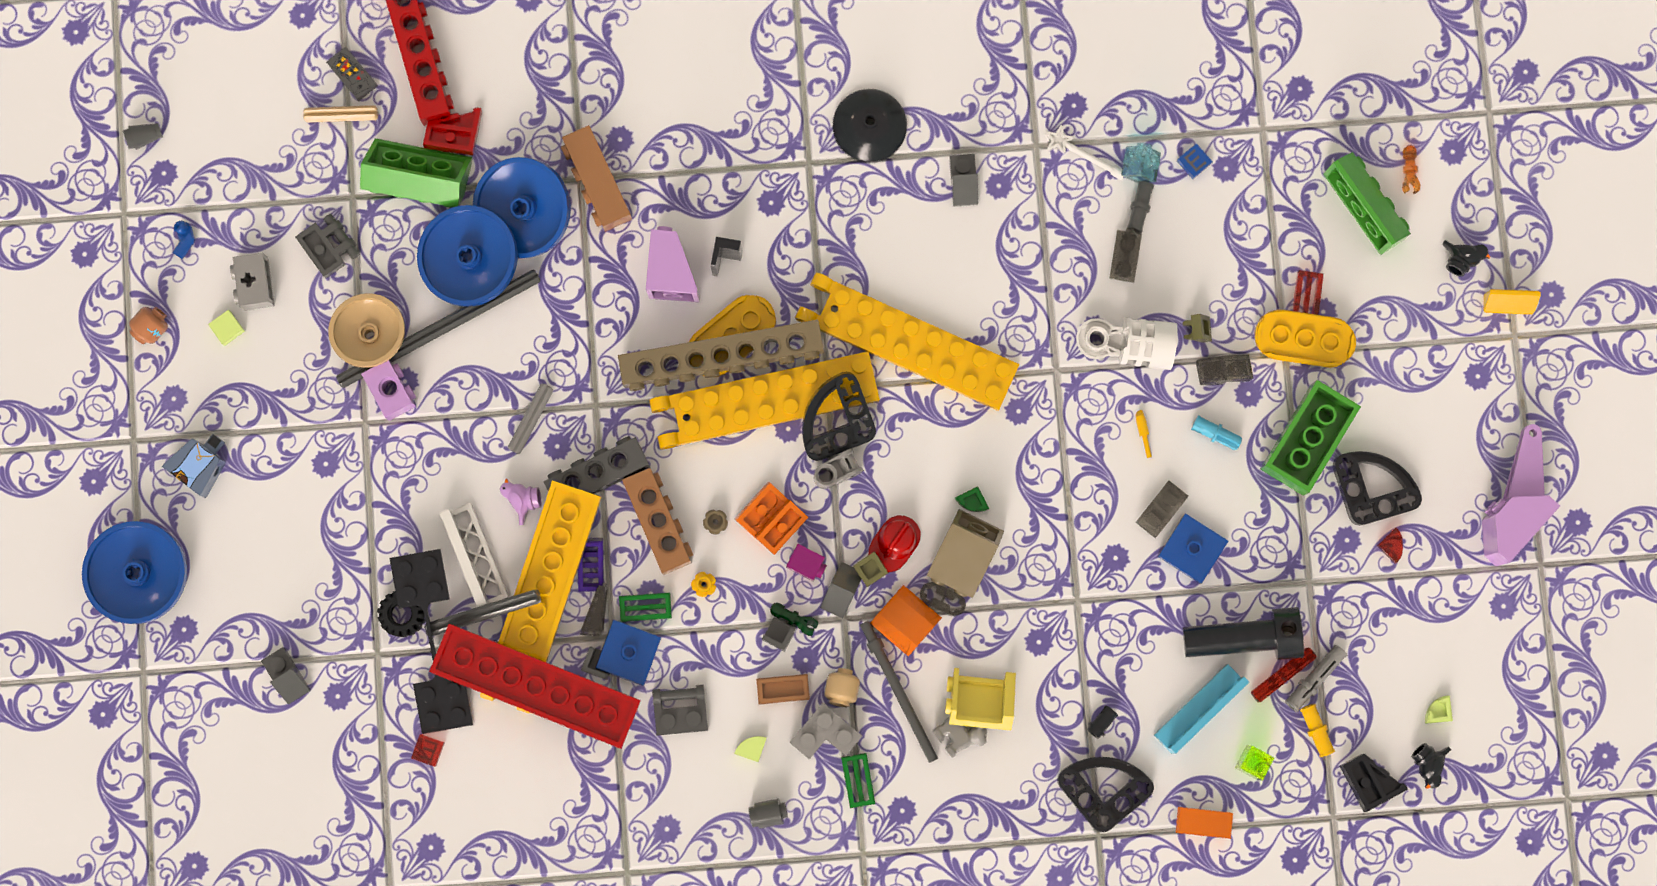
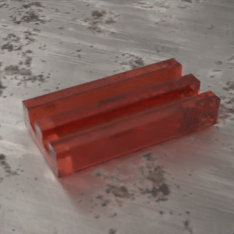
[1292,270,1324,315]

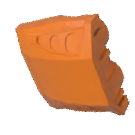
[870,585,942,656]

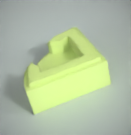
[1425,695,1453,724]
[734,736,767,762]

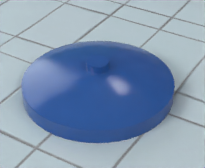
[472,157,571,258]
[417,205,518,307]
[82,521,187,624]

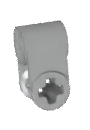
[814,448,864,489]

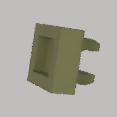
[1182,314,1212,343]
[853,552,889,587]

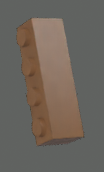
[561,125,632,232]

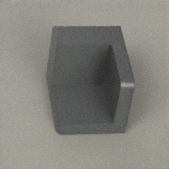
[762,618,797,652]
[581,646,610,680]

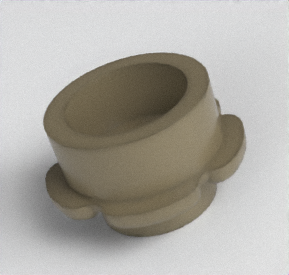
[703,510,728,535]

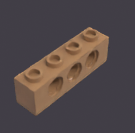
[622,468,694,575]

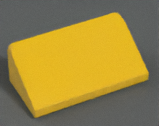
[1483,289,1541,314]

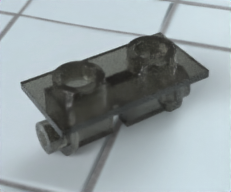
[1109,228,1142,283]

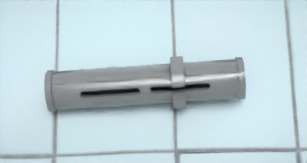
[1285,645,1348,712]

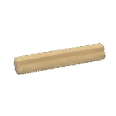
[303,105,378,122]

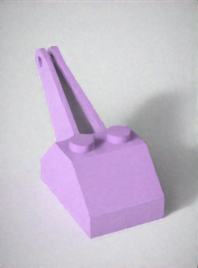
[1482,424,1560,566]

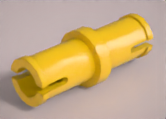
[1300,703,1335,757]

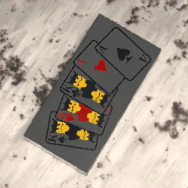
[326,47,378,101]

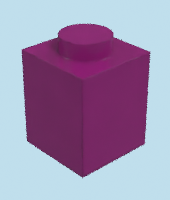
[786,544,827,582]

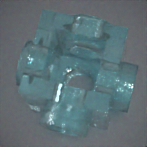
[1121,143,1161,183]

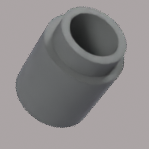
[749,798,788,829]

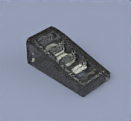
[580,582,608,637]

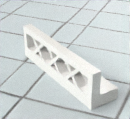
[440,503,509,607]

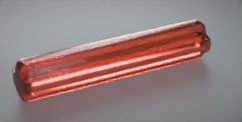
[1251,647,1317,702]

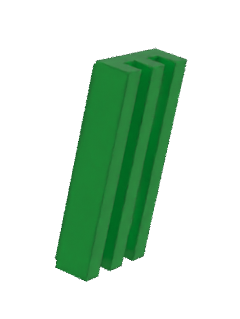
[619,593,672,622]
[841,753,875,808]

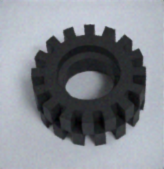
[377,591,425,637]

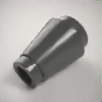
[123,123,163,150]

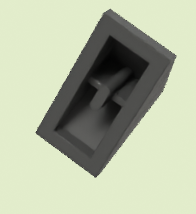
[820,562,862,619]

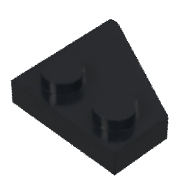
[1340,754,1408,812]

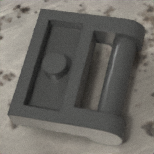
[652,684,708,736]

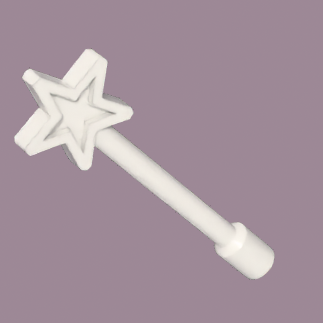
[1045,125,1126,181]

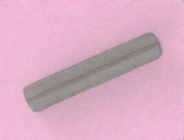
[508,383,553,454]

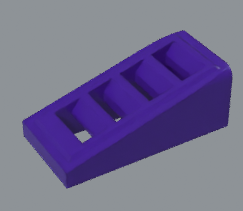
[578,538,604,592]

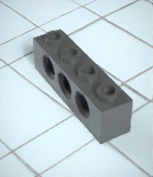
[543,436,650,494]

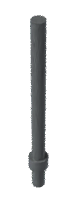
[860,620,938,763]

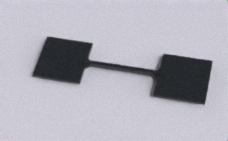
[389,549,473,734]

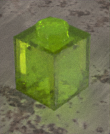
[1235,745,1274,781]

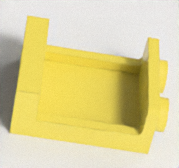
[945,668,1016,730]

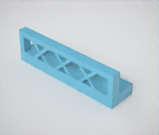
[1154,664,1249,754]

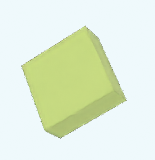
[208,310,245,346]

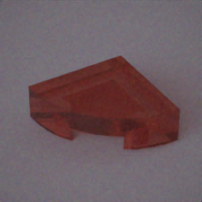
[1377,527,1403,564]

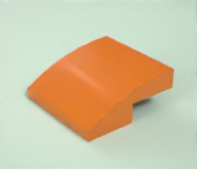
[735,482,808,555]

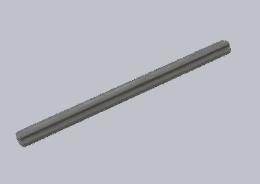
[336,270,540,388]

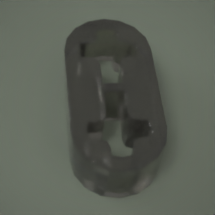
[919,582,966,617]

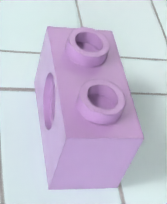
[361,360,416,421]

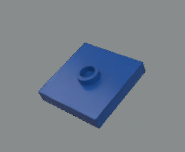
[1158,513,1229,584]
[595,620,661,686]

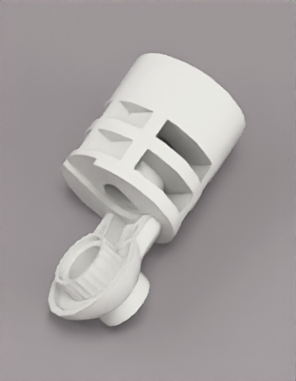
[1076,317,1178,370]

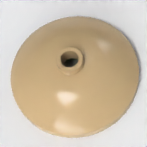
[328,293,405,368]

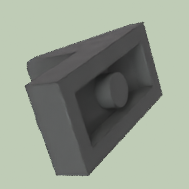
[949,154,978,206]
[261,647,311,705]

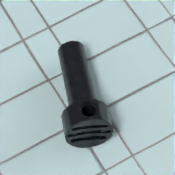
[1183,607,1304,660]

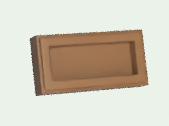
[756,674,810,705]

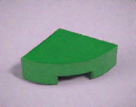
[955,486,989,512]

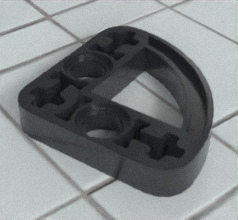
[802,371,876,461]
[1333,451,1422,526]
[1057,757,1154,832]

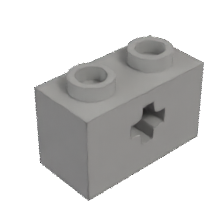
[230,252,275,311]

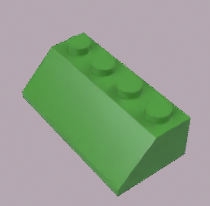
[360,138,472,208]
[1323,152,1411,255]

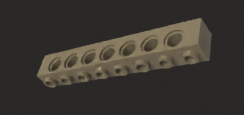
[618,320,824,391]

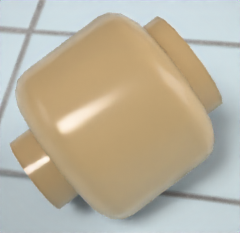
[824,668,860,707]

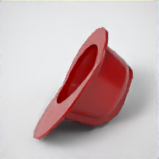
[868,515,921,572]

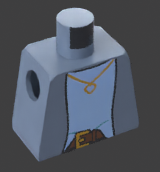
[162,434,226,498]

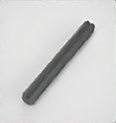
[424,590,542,636]

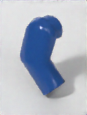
[172,220,195,260]

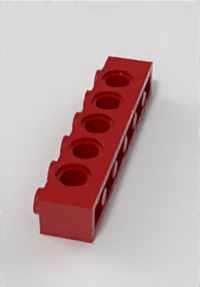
[386,0,455,126]

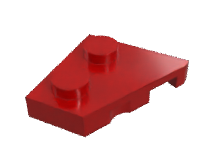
[423,107,482,155]

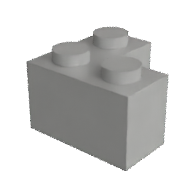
[790,703,862,759]

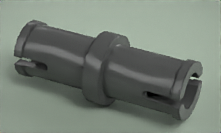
[1127,181,1154,234]

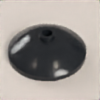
[833,89,907,163]

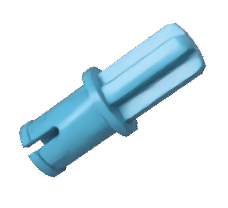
[1191,415,1242,450]

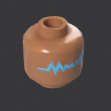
[129,307,168,344]

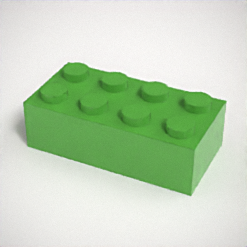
[1260,380,1361,496]

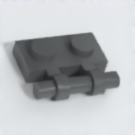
[295,214,360,279]

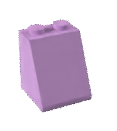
[646,226,700,303]

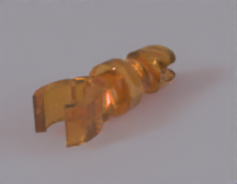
[1402,145,1420,194]

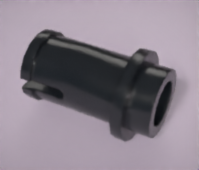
[1087,705,1118,739]

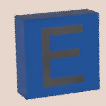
[1177,143,1213,179]

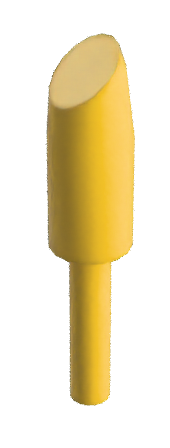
[1135,410,1152,458]

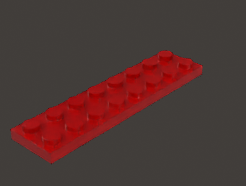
[429,624,641,749]

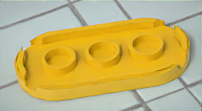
[689,295,776,378]
[1254,309,1356,368]

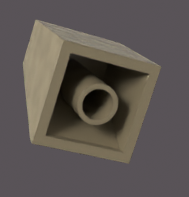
[926,509,1004,598]

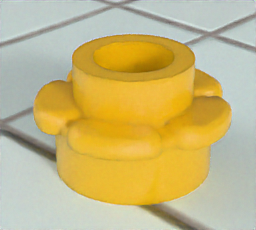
[691,572,716,597]

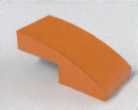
[1176,807,1233,839]

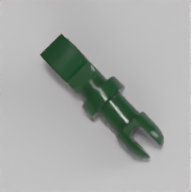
[770,603,819,636]

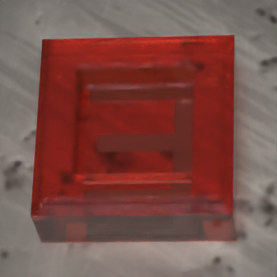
[411,734,445,767]

